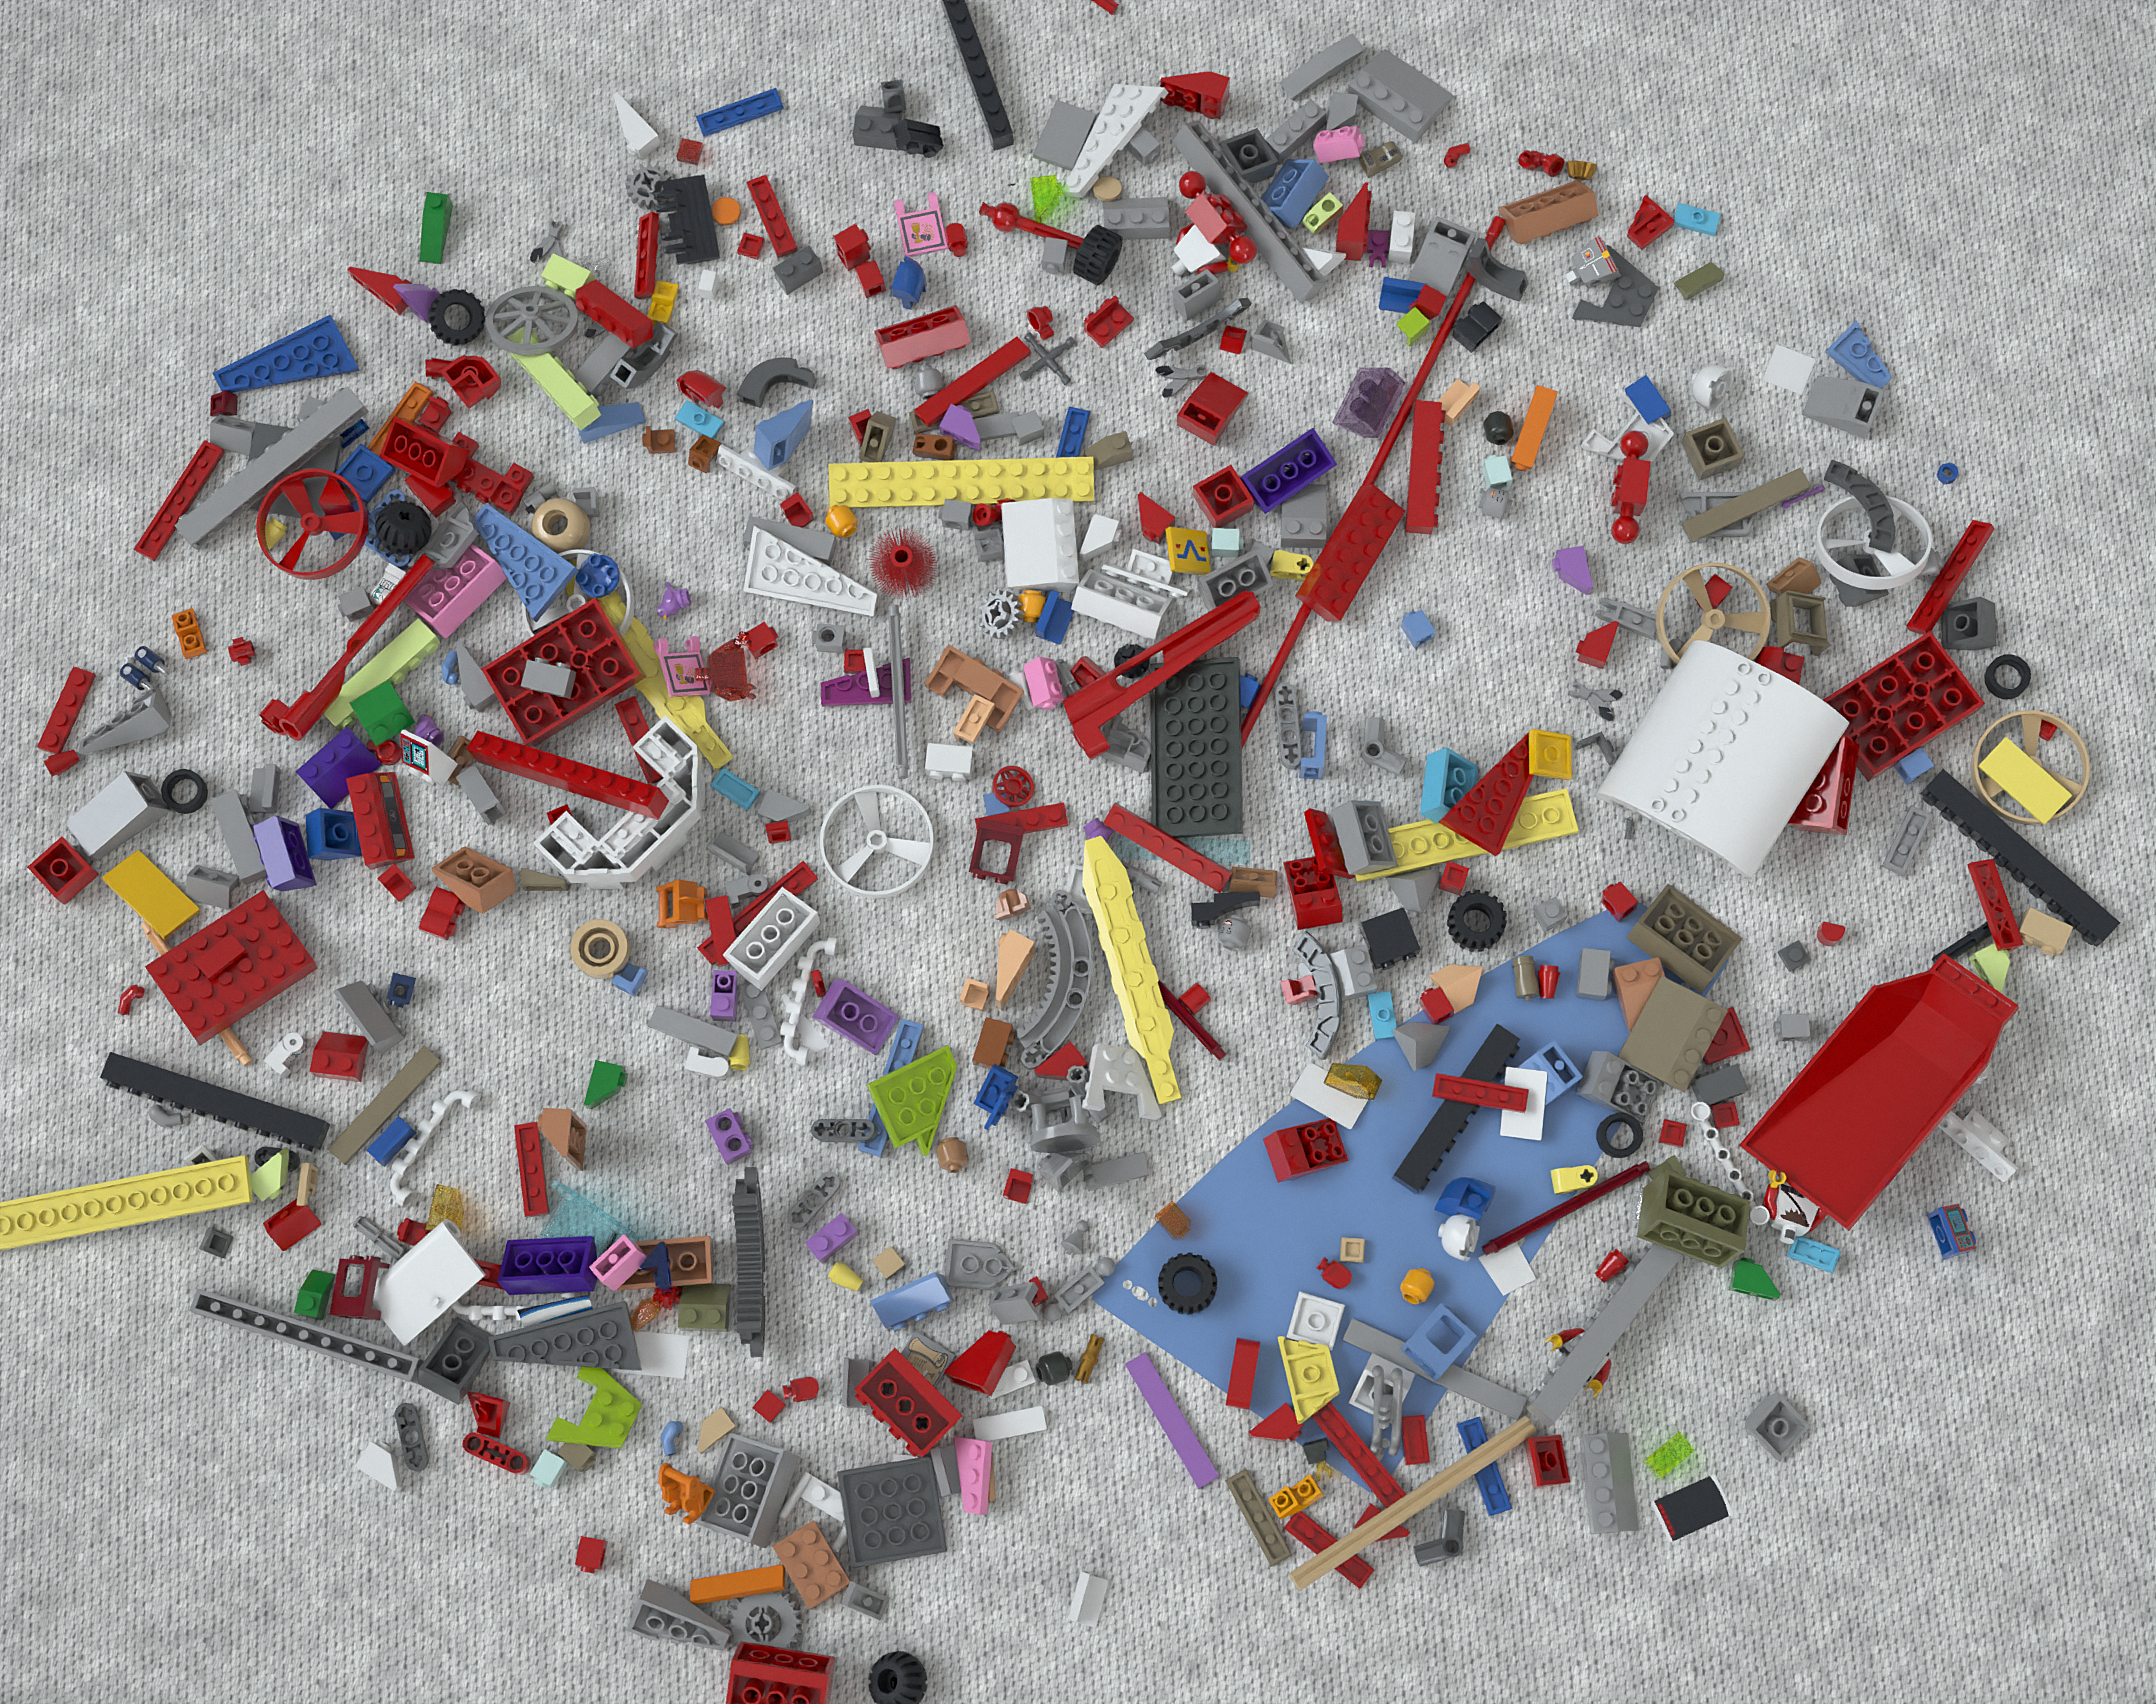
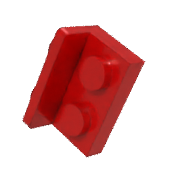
[1084,295,1134,348]

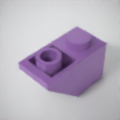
[710,970,738,1022]

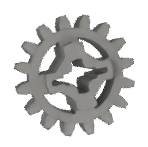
[625,162,671,209]
[977,590,1024,639]

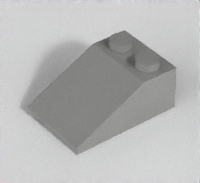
[1280,484,1327,548]
[1298,944,1378,1009]

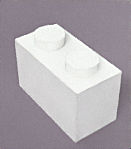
[1388,211,1415,263]
[925,743,974,781]

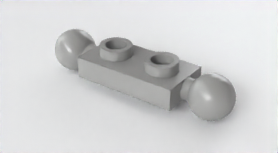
[1043,1257,1115,1322]

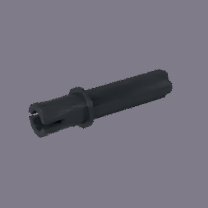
[1932,921,1992,964]

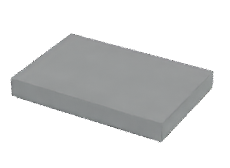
[1033,100,1096,171]

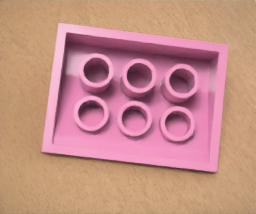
[403,544,507,639]

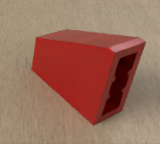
[944,1330,1016,1396]

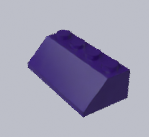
[1240,428,1338,514]
[497,1236,598,1295]

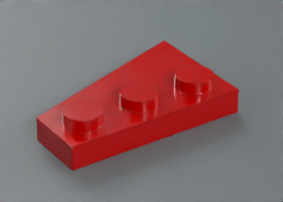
[1304,808,1355,879]

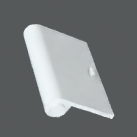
[372,1219,486,1347]

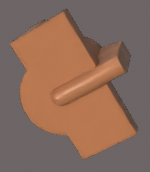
[994,889,1031,920]

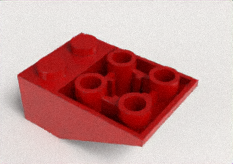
[1160,71,1230,120]
[1335,182,1372,261]
[1177,372,1248,446]
[1283,856,1343,930]
[1263,1118,1349,1183]

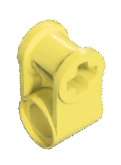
[1270,550,1313,581]
[1550,1165,1598,1195]

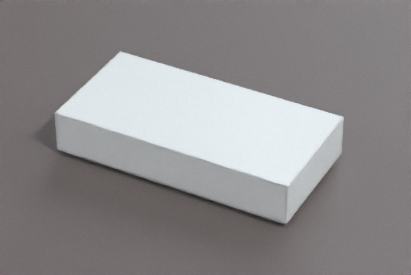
[863,647,880,698]

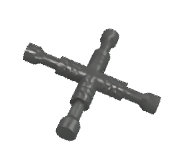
[1019,332,1076,385]

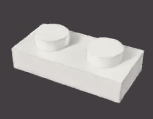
[990,1360,1036,1400]

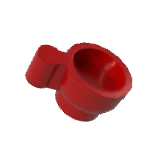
[1027,306,1054,340]
[366,740,402,766]

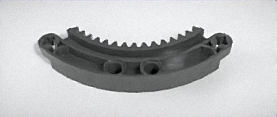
[732,1167,766,1357]

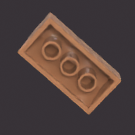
[1498,180,1599,244]
[538,1108,587,1171]
[617,1236,714,1291]

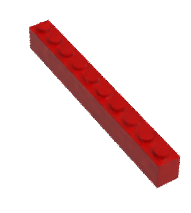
[467,730,669,820]

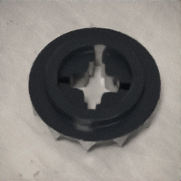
[1114,643,1150,679]

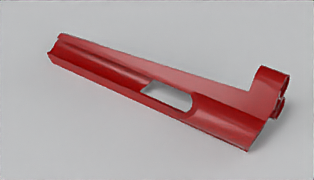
[259,554,436,741]
[1063,591,1261,760]

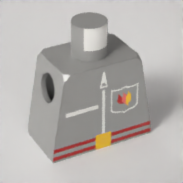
[1565,235,1622,288]

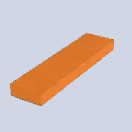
[690,1564,785,1605]

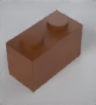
[972,1017,1016,1069]

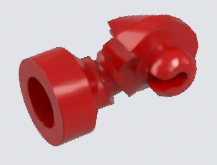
[1518,150,1565,177]
[972,498,1016,526]

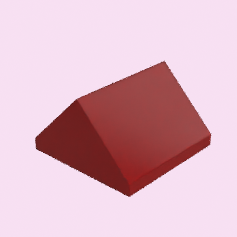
[1524,1435,1570,1489]

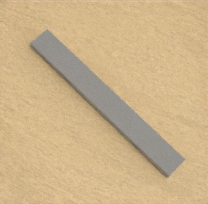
[1342,1318,1527,1420]

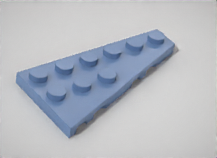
[473,503,579,623]

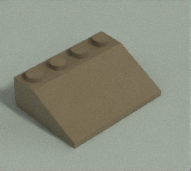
[1626,884,1743,993]
[1617,976,1728,1093]

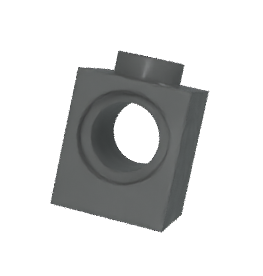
[881,79,906,113]

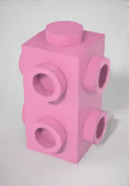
[1313,126,1365,163]
[1023,657,1064,710]

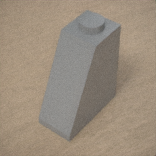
[456,765,507,826]

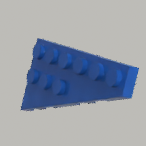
[212,315,360,393]

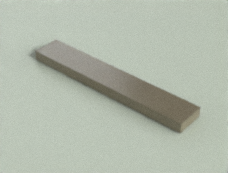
[1681,467,1811,544]
[328,1046,442,1165]

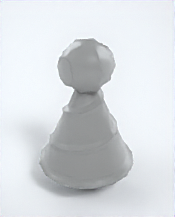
[1061,1220,1088,1255]

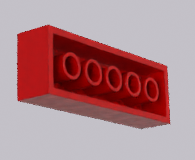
[1295,485,1405,622]

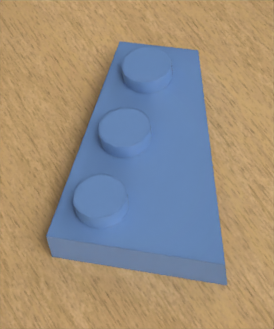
[1826,320,1892,389]

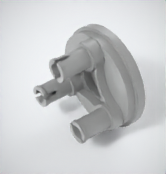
[1030,1096,1100,1153]

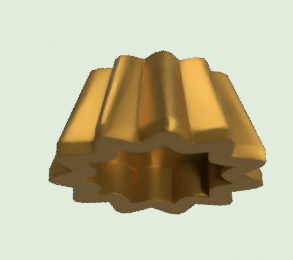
[1566,160,1597,180]

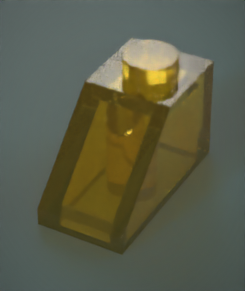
[1324,1063,1382,1100]
[426,1184,464,1231]

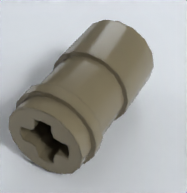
[1512,956,1540,1001]

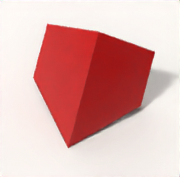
[467,1391,511,1438]

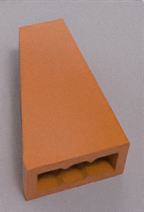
[1511,385,1558,472]

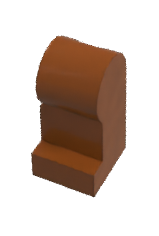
[912,434,957,461]

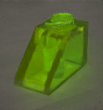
[1030,175,1063,224]
[1642,1431,1695,1480]

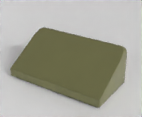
[1674,262,1725,300]

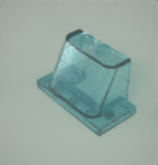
[538,1179,639,1259]

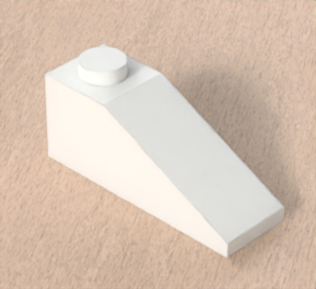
[613,92,661,160]

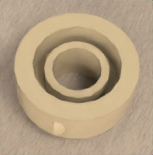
[532,497,590,554]
[570,919,630,979]

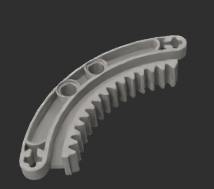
[1016,890,1092,1069]

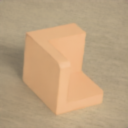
[960,978,990,1012]

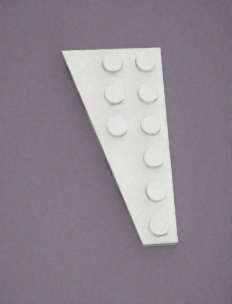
[743,525,878,616]

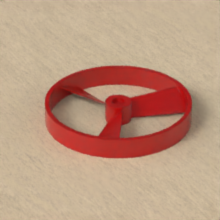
[256,469,369,580]

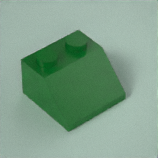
[349,679,415,746]

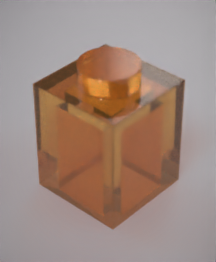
[1155,1201,1191,1240]

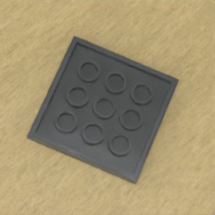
[247,422,343,518]
[837,1456,947,1568]

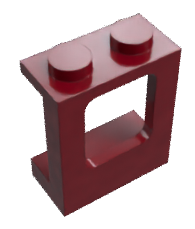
[969,818,1025,885]
[329,1255,390,1320]

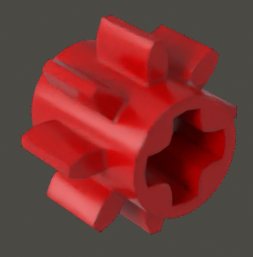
[228,637,256,666]
[653,1286,682,1310]

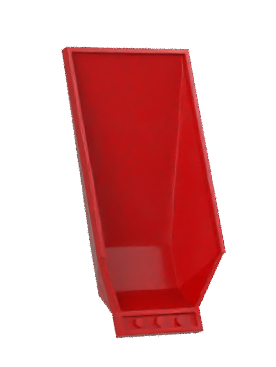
[1739,953,2019,1231]

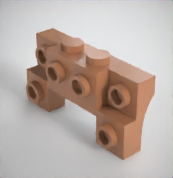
[924,644,1024,733]

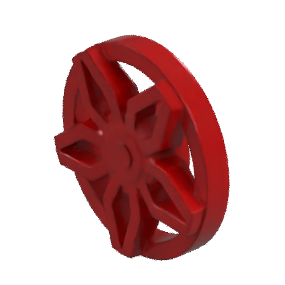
[992,766,1034,808]

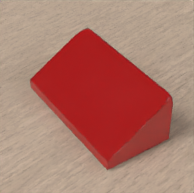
[1070,656,1118,687]

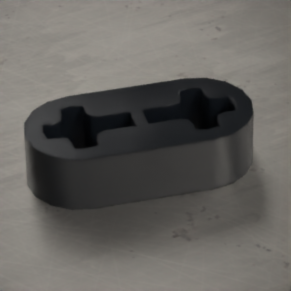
[254,1147,300,1172]

